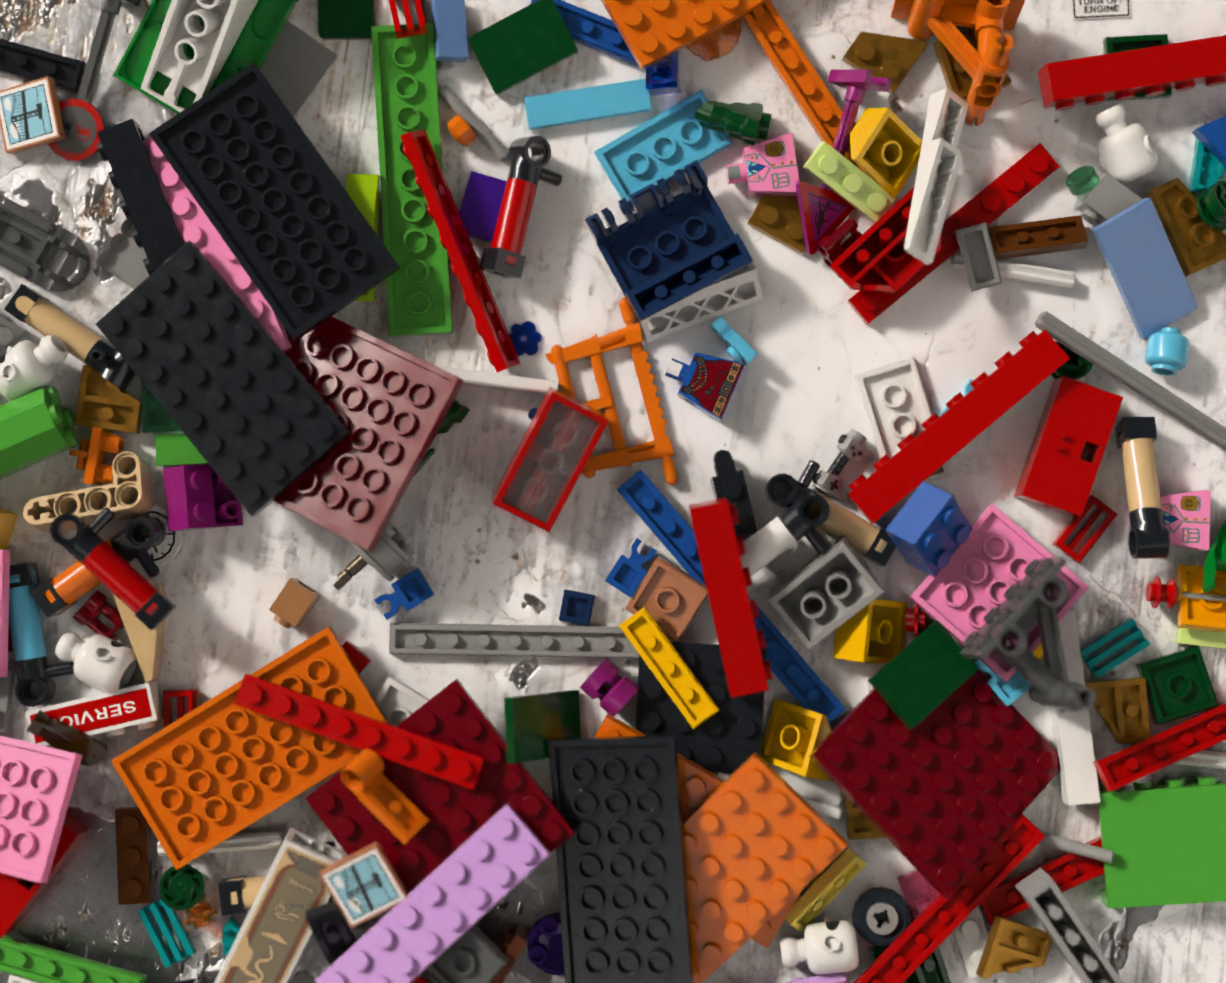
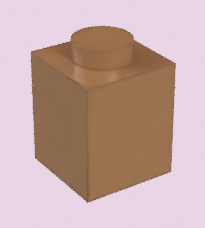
[269,578,321,629]

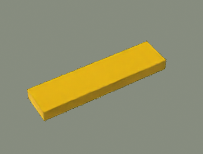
[619,607,720,729]

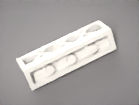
[640,263,764,342]
[715,762,842,819]

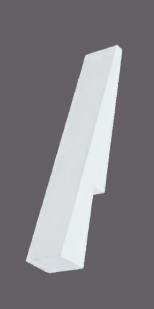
[904,87,969,265]
[1051,610,1101,805]

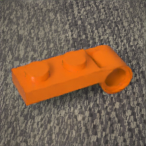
[340,749,429,845]

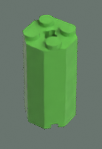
[0,386,79,479]

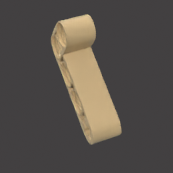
[23,451,153,532]

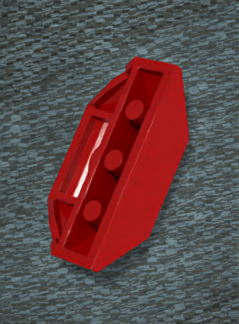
[829,187,941,294]

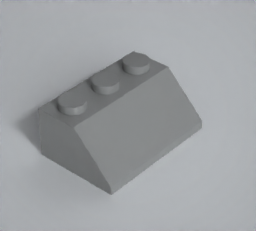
[768,536,884,650]

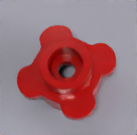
[905,604,927,636]

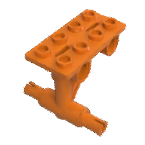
[891,0,1025,126]

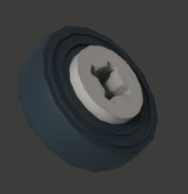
[852,887,910,946]

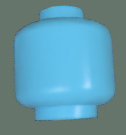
[1145,327,1190,376]

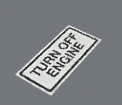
[1072,0,1131,20]

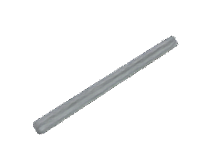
[1035,312,1226,450]

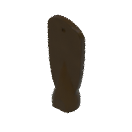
[26,710,107,766]

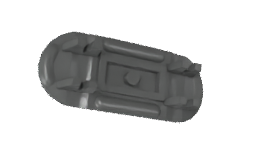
[0,195,90,292]

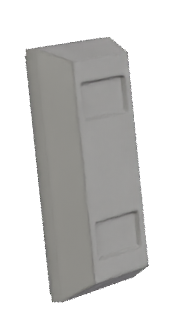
[955,222,1002,292]

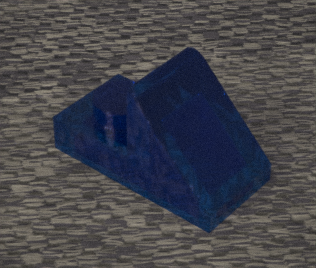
[646,50,681,96]

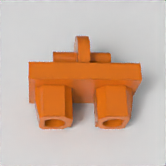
[69,427,125,486]

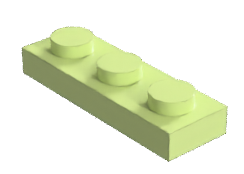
[803,141,896,223]

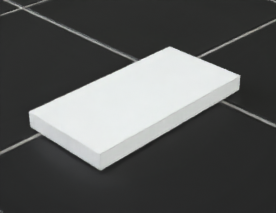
[853,357,952,486]

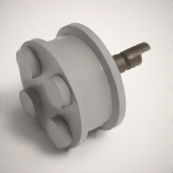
[333,525,416,590]

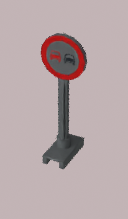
[48,0,141,161]

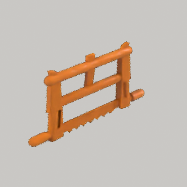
[545,298,678,485]

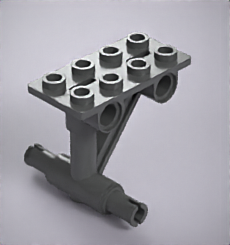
[960,557,1096,712]

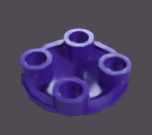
[527,912,565,976]

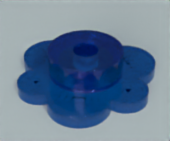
[509,321,542,356]

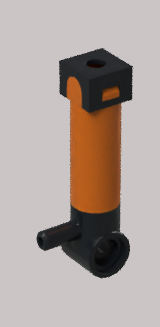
[30,516,166,618]

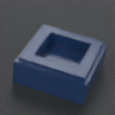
[559,589,595,626]

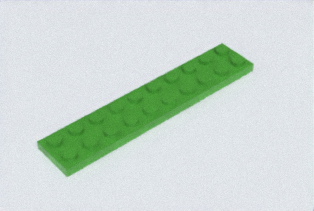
[371,23,453,337]

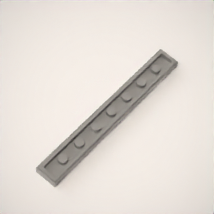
[389,622,639,659]

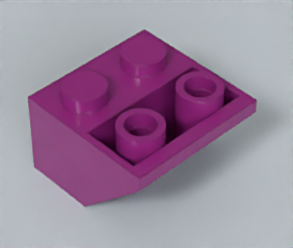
[163,464,243,532]

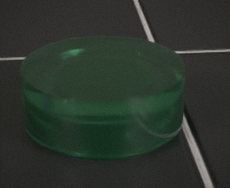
[1066,166,1100,195]

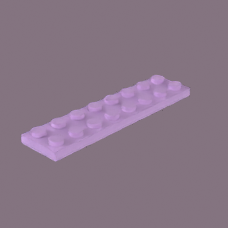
[314,804,551,983]

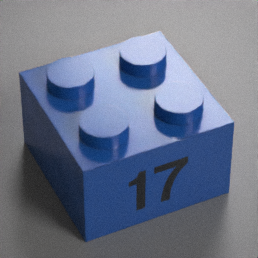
[885,481,972,577]

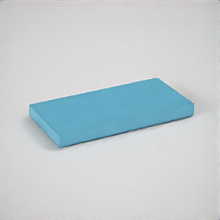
[594,90,733,205]

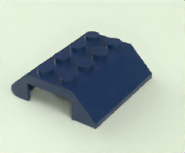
[585,160,753,321]

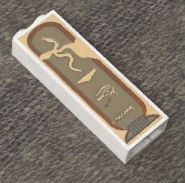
[214,827,348,983]

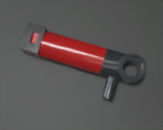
[479,136,562,278]
[50,508,177,630]

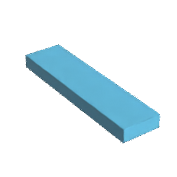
[524,78,652,130]

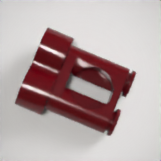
[816,218,862,267]
[73,590,125,640]

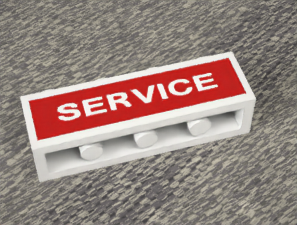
[25,681,164,748]

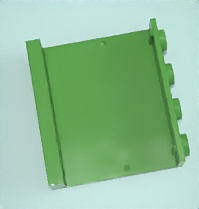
[1098,776,1226,909]

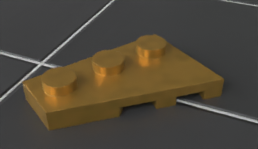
[1146,178,1226,277]

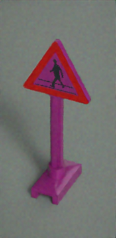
[796,70,892,255]

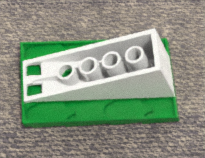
[113,0,299,114]

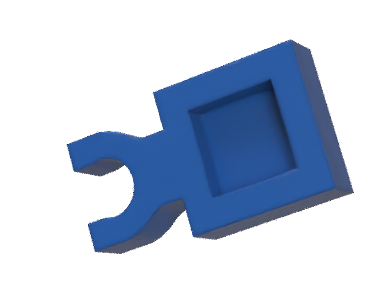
[605,538,657,597]
[374,568,435,620]

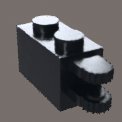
[710,449,758,536]

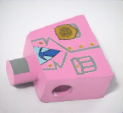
[726,133,799,197]
[1160,490,1211,551]

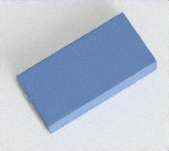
[431,0,469,62]

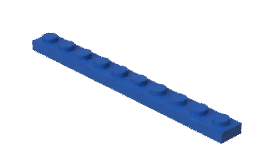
[617,469,846,723]

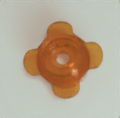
[183,902,219,929]

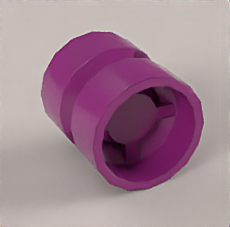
[580,658,640,717]

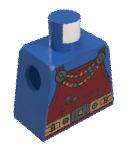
[665,353,745,422]

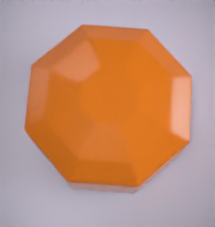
[447,115,477,147]

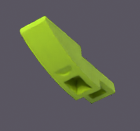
[345,174,380,302]

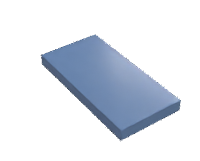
[1091,198,1198,339]

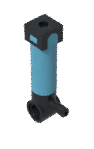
[9,563,74,707]

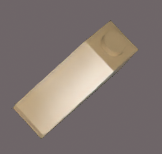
[113,580,167,683]

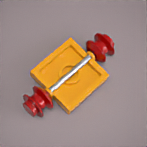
[1146,564,1226,632]

